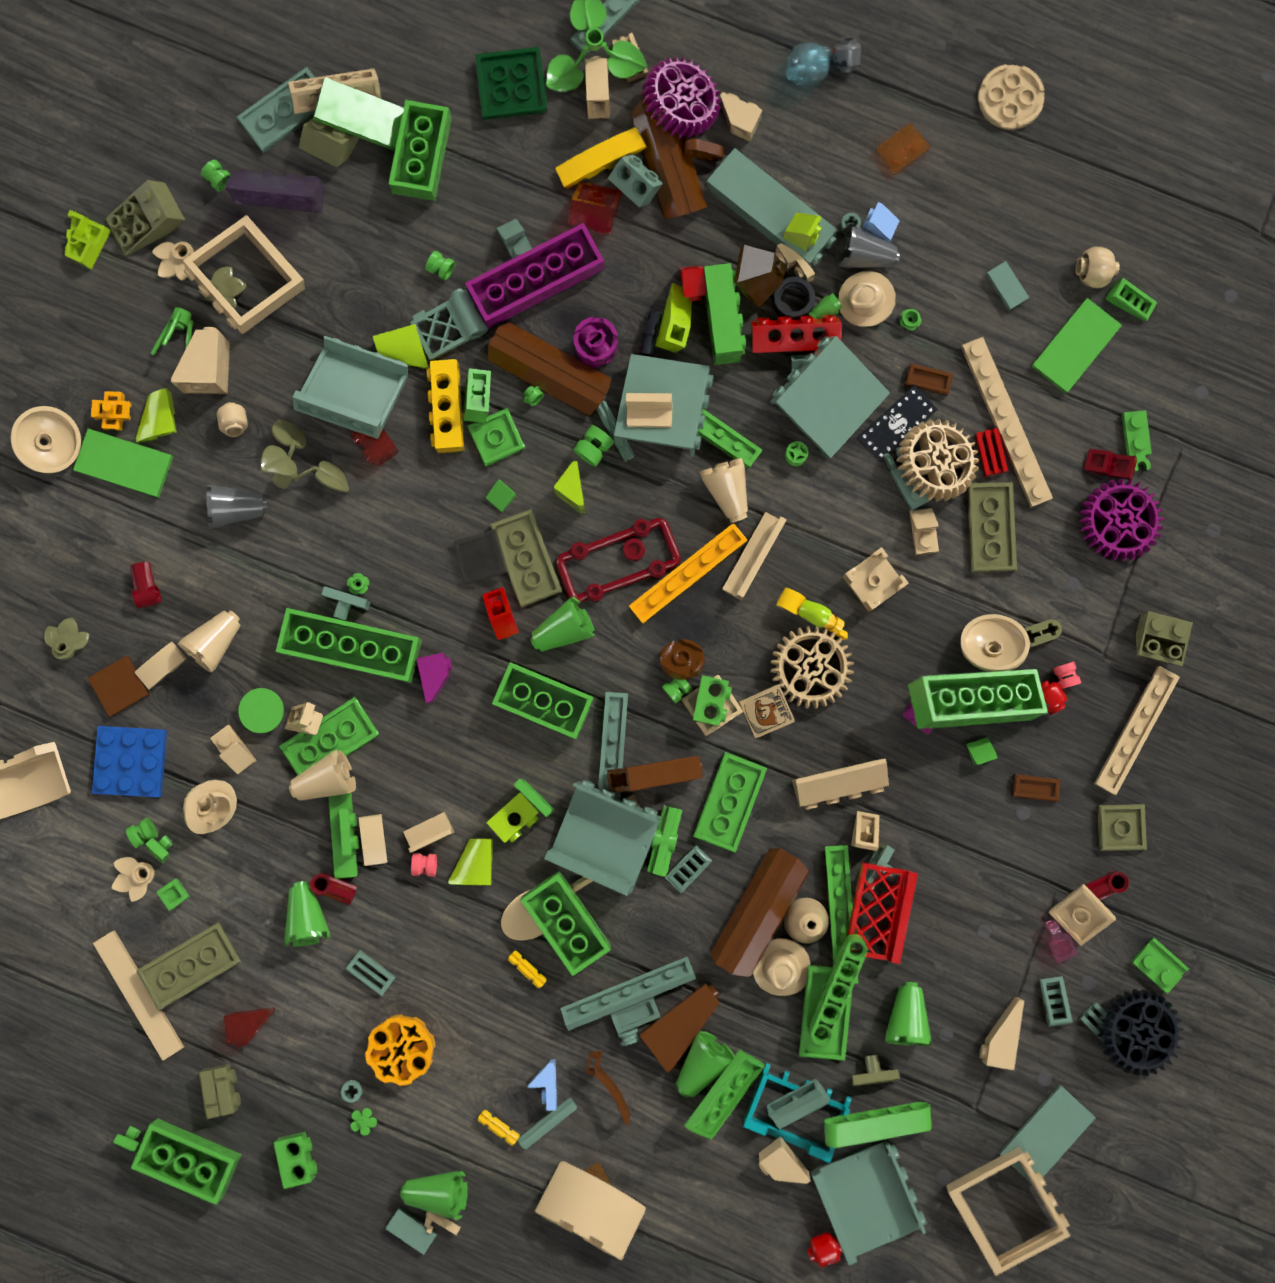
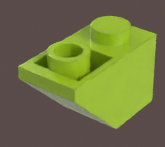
[783,212,822,251]

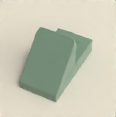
[497,219,532,259]

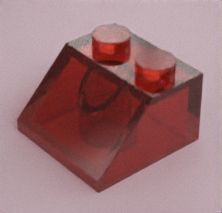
[568,181,622,233]

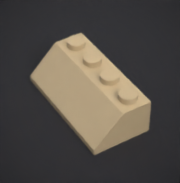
[792,758,889,810]

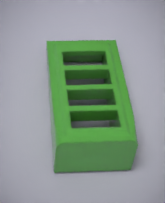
[1105,278,1157,321]

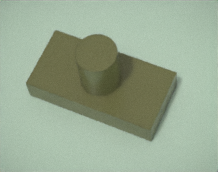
[851,1055,900,1087]

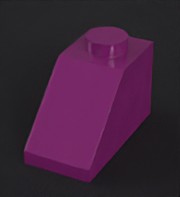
[417,653,453,704]

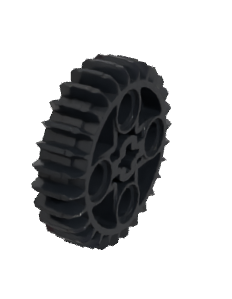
[1097,989,1184,1076]

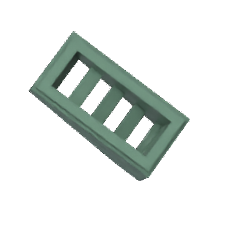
[665,845,712,893]
[1039,976,1073,1027]

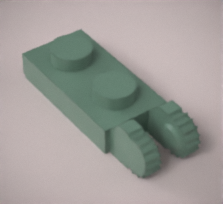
[883,447,932,511]

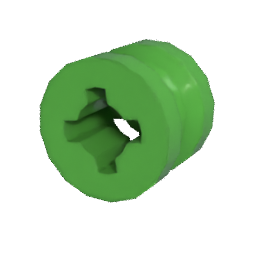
[785,441,808,467]

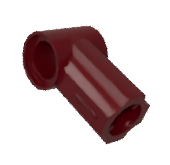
[130,562,161,609]
[1084,870,1129,900]
[310,873,358,905]

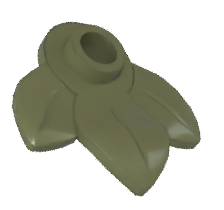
[205,267,247,308]
[44,617,90,660]

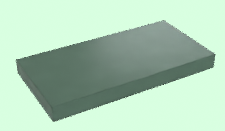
[237,67,315,153]
[999,1084,1096,1186]

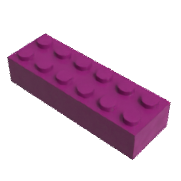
[465,223,605,329]

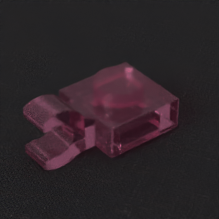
[1045,919,1078,963]

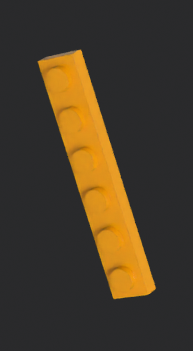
[629,523,747,624]

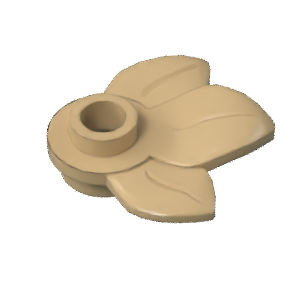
[152,242,194,281]
[112,857,155,902]

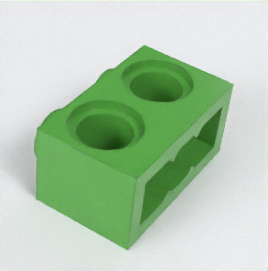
[463,368,491,423]
[692,675,732,726]
[274,1131,317,1189]

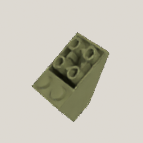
[105,180,185,256]

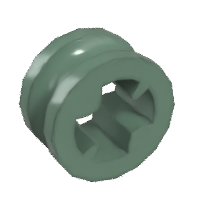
[840,213,861,234]
[618,1028,641,1046]
[341,1080,363,1103]

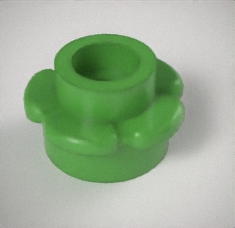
[899,309,921,331]
[523,386,544,406]
[347,573,369,595]

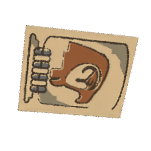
[740,684,795,739]

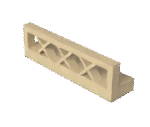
[288,69,381,114]
[722,512,786,601]

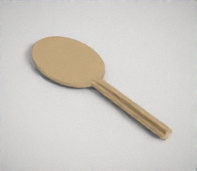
[501,876,593,940]

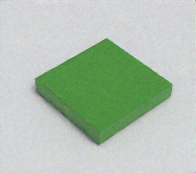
[467,408,526,467]
[514,779,554,817]

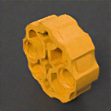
[365,1014,436,1086]

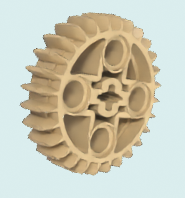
[896,419,979,502]
[770,626,854,709]

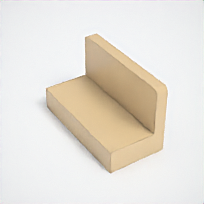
[626,393,673,428]
[403,812,455,853]

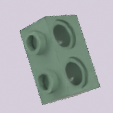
[608,154,663,208]

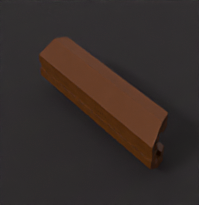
[631,94,707,219]
[488,322,611,416]
[710,848,809,977]

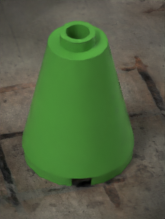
[530,597,595,652]
[284,881,331,947]
[885,982,932,1047]
[676,1031,735,1097]
[401,1171,468,1220]

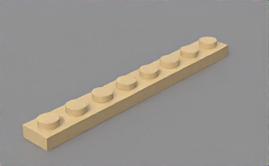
[961,337,1053,508]

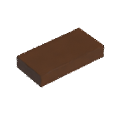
[904,363,954,396]
[1012,774,1061,802]

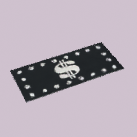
[857,385,938,462]

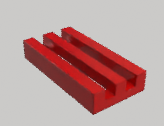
[975,428,1008,477]

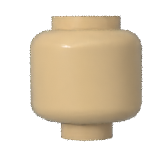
[217,402,248,437]

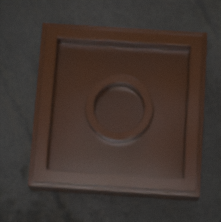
[88,656,151,717]

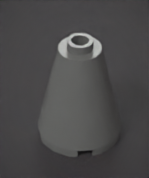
[836,223,900,268]
[207,484,268,529]

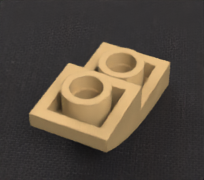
[775,243,815,282]
[134,642,186,689]
[359,814,387,866]

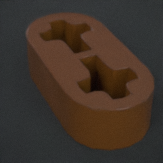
[684,139,723,162]

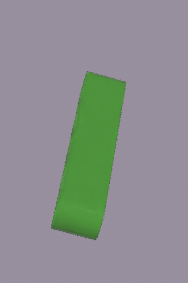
[809,934,867,1045]
[824,1102,932,1148]

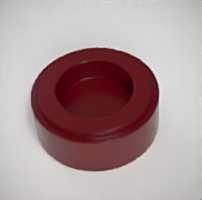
[623,538,645,562]

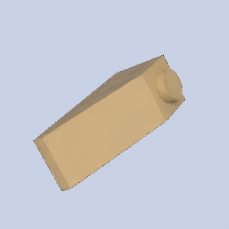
[980,997,1024,1070]

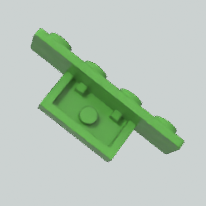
[329,792,358,878]

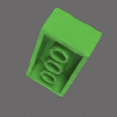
[389,100,452,201]
[704,263,746,365]
[492,662,594,740]
[520,870,611,976]
[131,1119,242,1205]

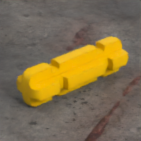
[508,950,547,988]
[478,1110,519,1146]

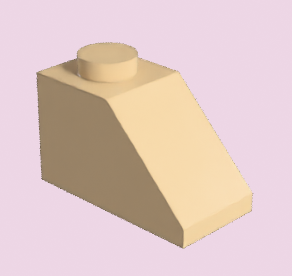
[759,1137,811,1184]

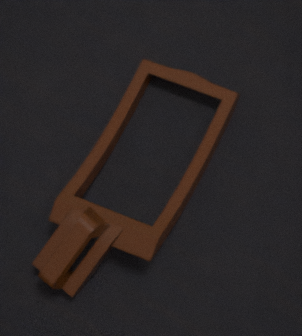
[586,1050,630,1125]

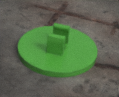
[239,688,284,733]

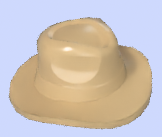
[838,271,896,327]
[184,780,237,834]
[753,938,811,996]

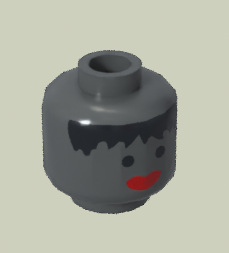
[832,37,861,73]

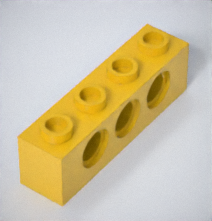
[427,359,464,453]

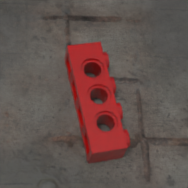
[751,315,842,353]

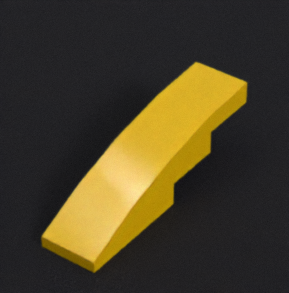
[555,127,646,189]

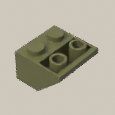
[299,119,359,167]
[1135,611,1193,667]

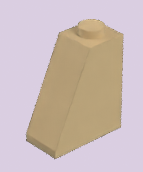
[585,56,610,119]

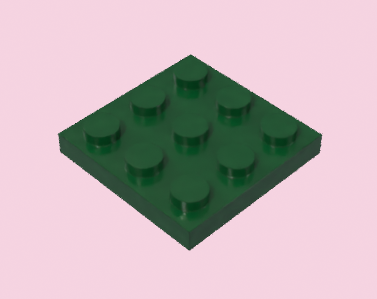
[475,46,548,120]

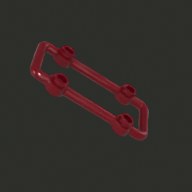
[556,518,681,603]

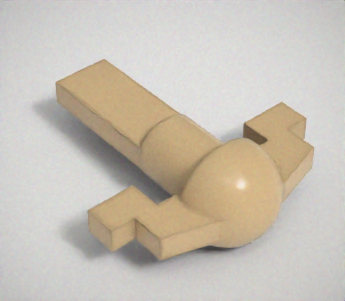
[424,1211,461,1235]

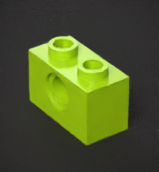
[487,792,540,843]

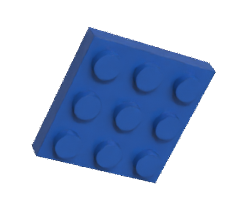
[92,726,167,797]

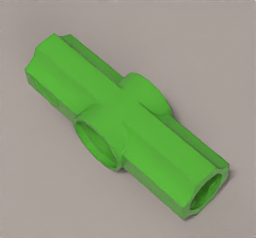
[647,806,682,877]

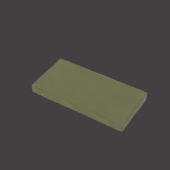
[967,482,1017,573]
[490,509,562,608]
[136,922,242,1010]

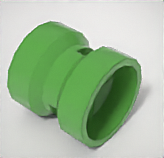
[201,160,232,192]
[425,251,455,281]
[662,678,693,704]
[126,818,158,848]

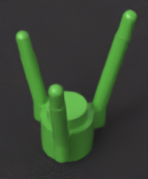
[151,308,194,355]

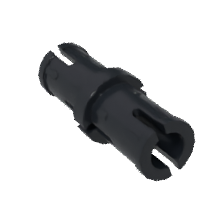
[639,311,662,357]

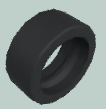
[772,276,815,320]

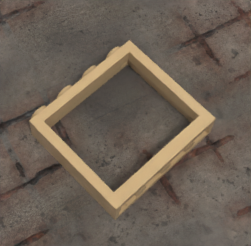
[183,215,305,334]
[946,1146,1070,1275]

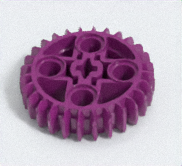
[641,56,721,139]
[1079,479,1165,562]

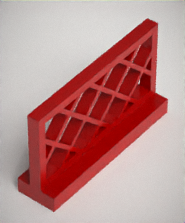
[847,862,918,964]

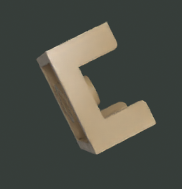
[843,547,909,612]

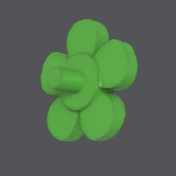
[351,1108,377,1135]

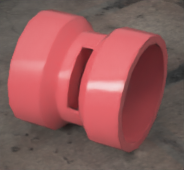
[1052,662,1081,689]
[411,853,437,877]

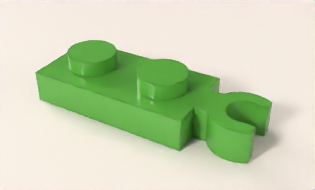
[1122,410,1152,472]

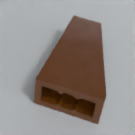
[607,756,703,792]
[640,982,720,1073]

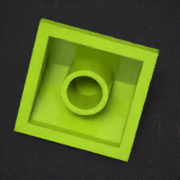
[553,461,585,514]

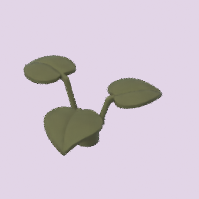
[260,420,349,493]

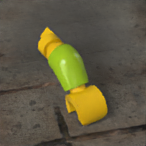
[776,588,848,640]

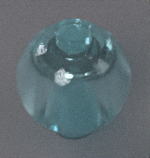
[786,42,832,88]

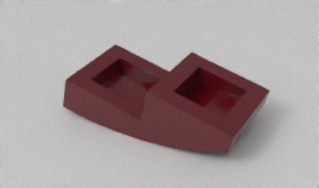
[1084,449,1138,480]

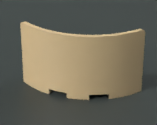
[0,742,71,819]
[535,1161,646,1260]

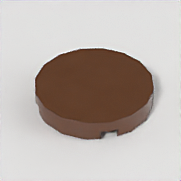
[660,639,705,680]

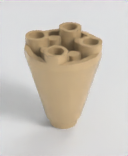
[700,458,748,523]

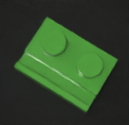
[1130,937,1189,994]

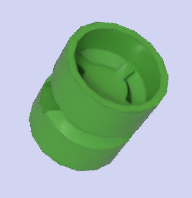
[573,425,614,467]

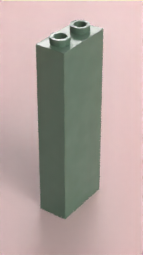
[706,148,837,266]

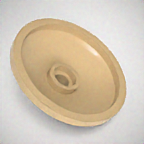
[10,406,81,473]
[960,614,1030,672]

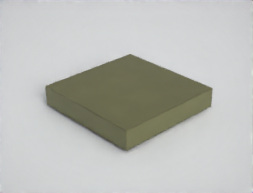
[1097,804,1147,851]

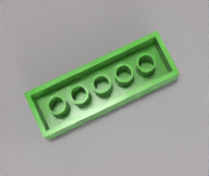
[276,608,422,683]
[908,669,1048,729]

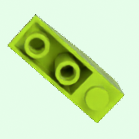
[655,283,692,353]

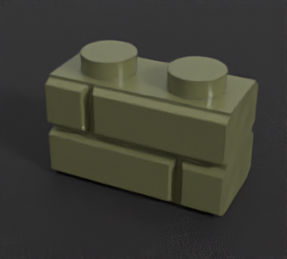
[198,1064,241,1119]

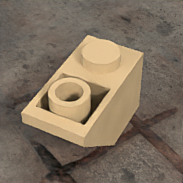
[720,92,762,141]

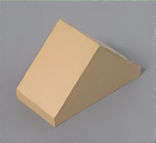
[851,811,879,851]

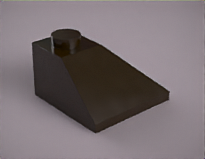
[734,245,786,308]

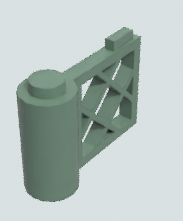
[410,288,488,361]

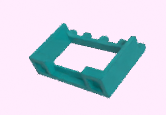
[742,1063,851,1163]

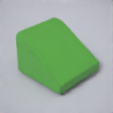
[486,479,517,512]
[966,737,998,765]

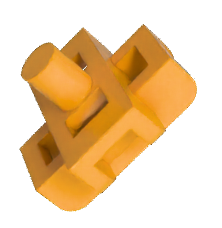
[91,391,132,430]

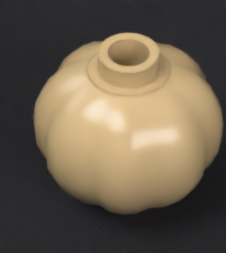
[1075,247,1120,288]

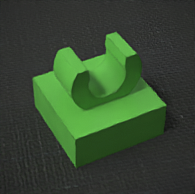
[145,835,173,864]
[156,878,190,911]
[113,1126,141,1154]

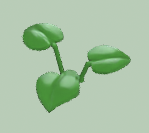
[546,0,646,92]

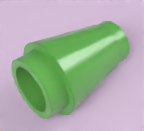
[809,293,842,319]

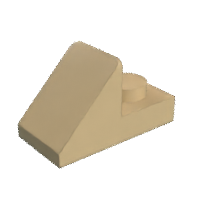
[909,508,939,555]
[284,702,323,735]
[210,725,257,774]

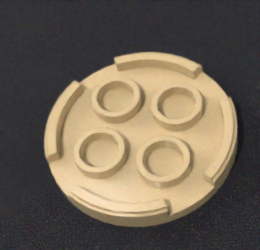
[978,64,1044,130]

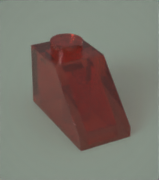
[224,1007,275,1047]

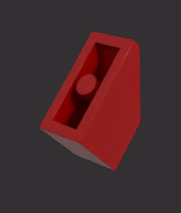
[679,265,707,301]
[482,587,519,640]

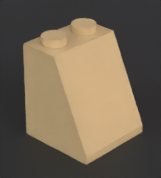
[171,327,230,394]

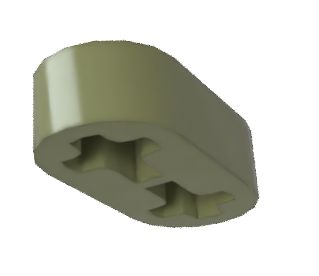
[1024,619,1062,647]

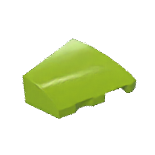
[65,210,111,269]
[373,324,429,369]
[136,388,177,443]
[449,839,493,885]

